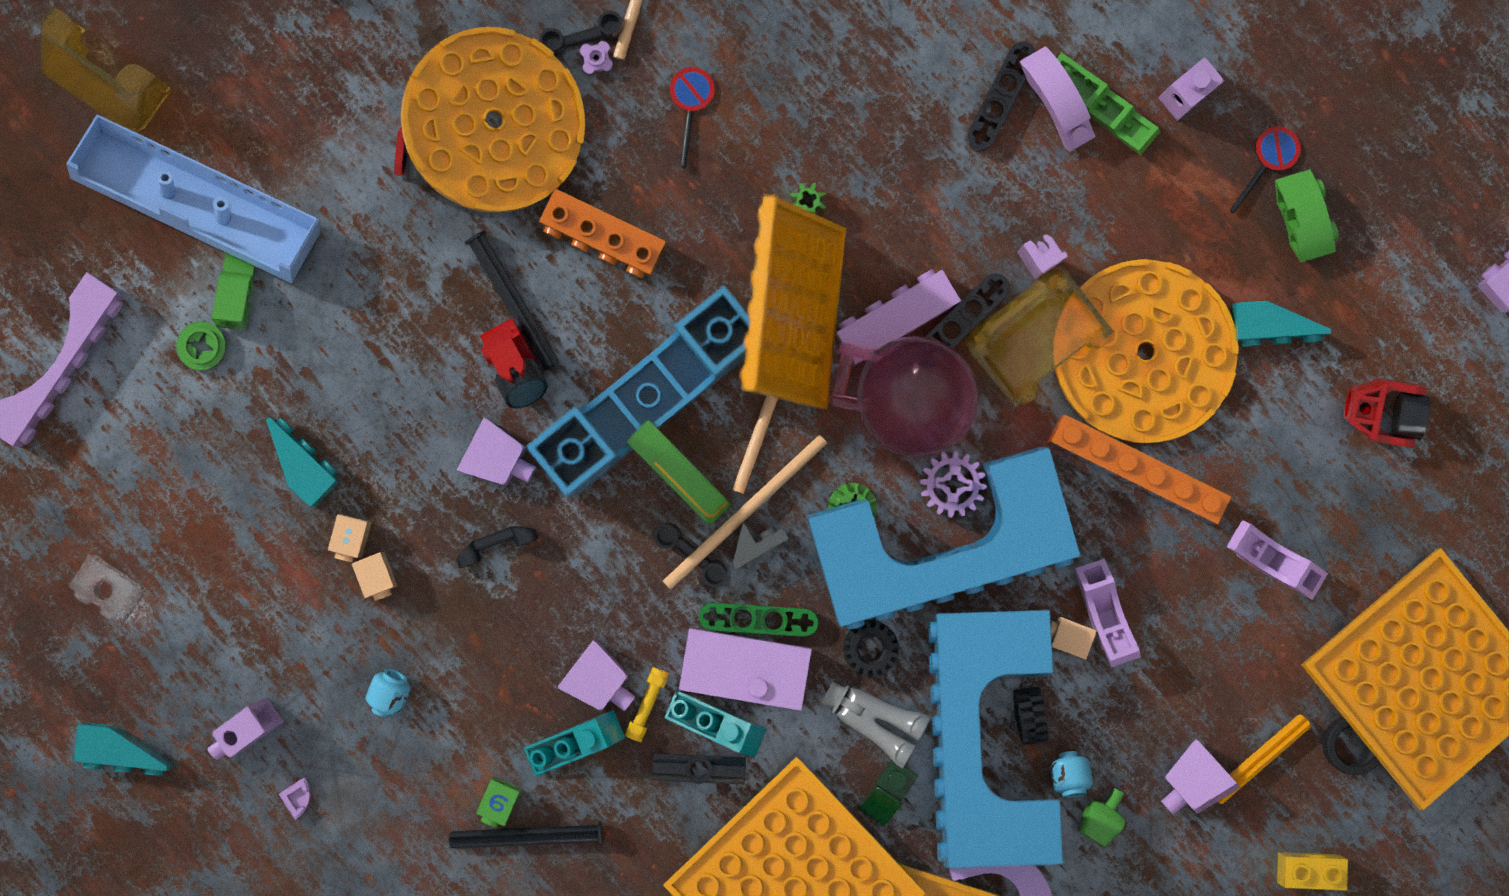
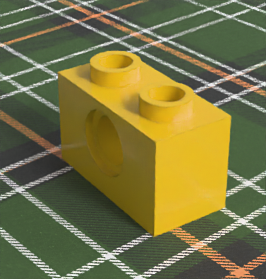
[1277,852,1348,890]

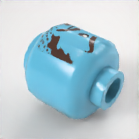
[366,669,411,717]
[1050,751,1093,798]

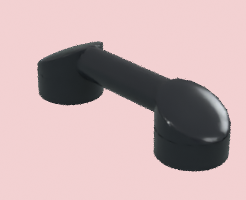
[539,11,623,56]
[654,523,728,588]
[456,526,539,569]

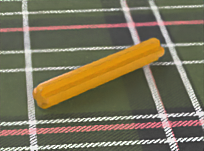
[1218,714,1311,804]

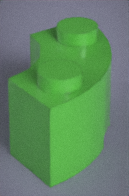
[1275,169,1339,263]

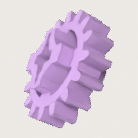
[919,451,987,518]

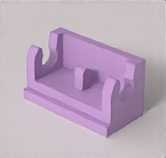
[1017,235,1068,280]

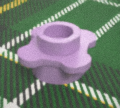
[580,41,613,74]

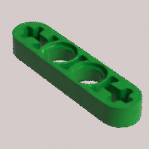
[699,603,818,637]

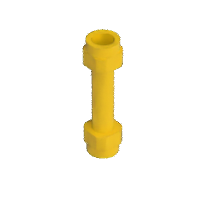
[625,667,669,742]

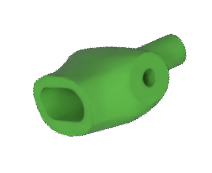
[1078,788,1126,848]

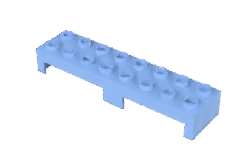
[66,114,320,284]

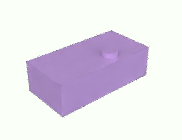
[679,627,812,711]

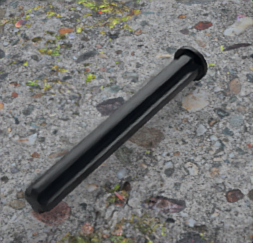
[464,230,559,371]
[449,821,603,849]

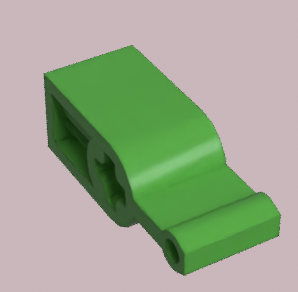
[211,252,256,330]

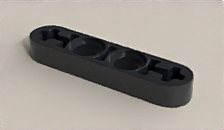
[966,41,1036,152]
[916,273,1010,366]

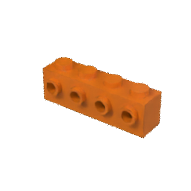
[539,189,667,279]

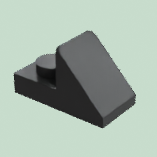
[732,522,789,570]

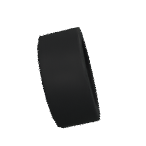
[1322,716,1380,775]

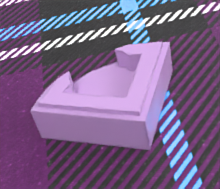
[279,777,311,820]

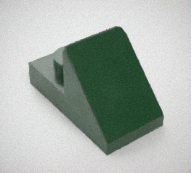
[858,760,918,826]

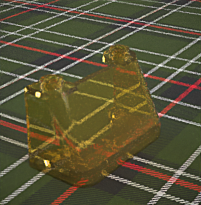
[41,6,172,133]
[965,265,1114,408]

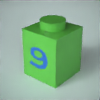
[476,777,522,828]

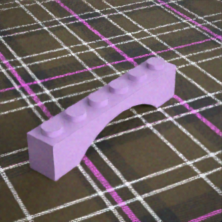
[0,272,124,447]

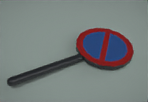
[670,67,715,168]
[1230,126,1301,213]

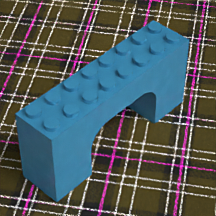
[526,286,750,498]
[806,446,1080,630]
[928,610,1063,868]

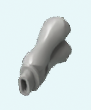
[821,681,931,769]

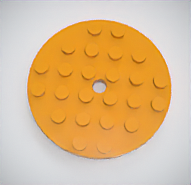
[401,27,585,213]
[1053,259,1239,443]

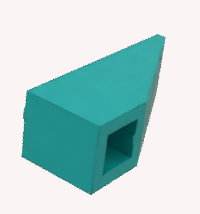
[1230,301,1331,347]
[266,417,341,508]
[664,690,767,757]
[523,710,625,776]
[74,722,174,775]

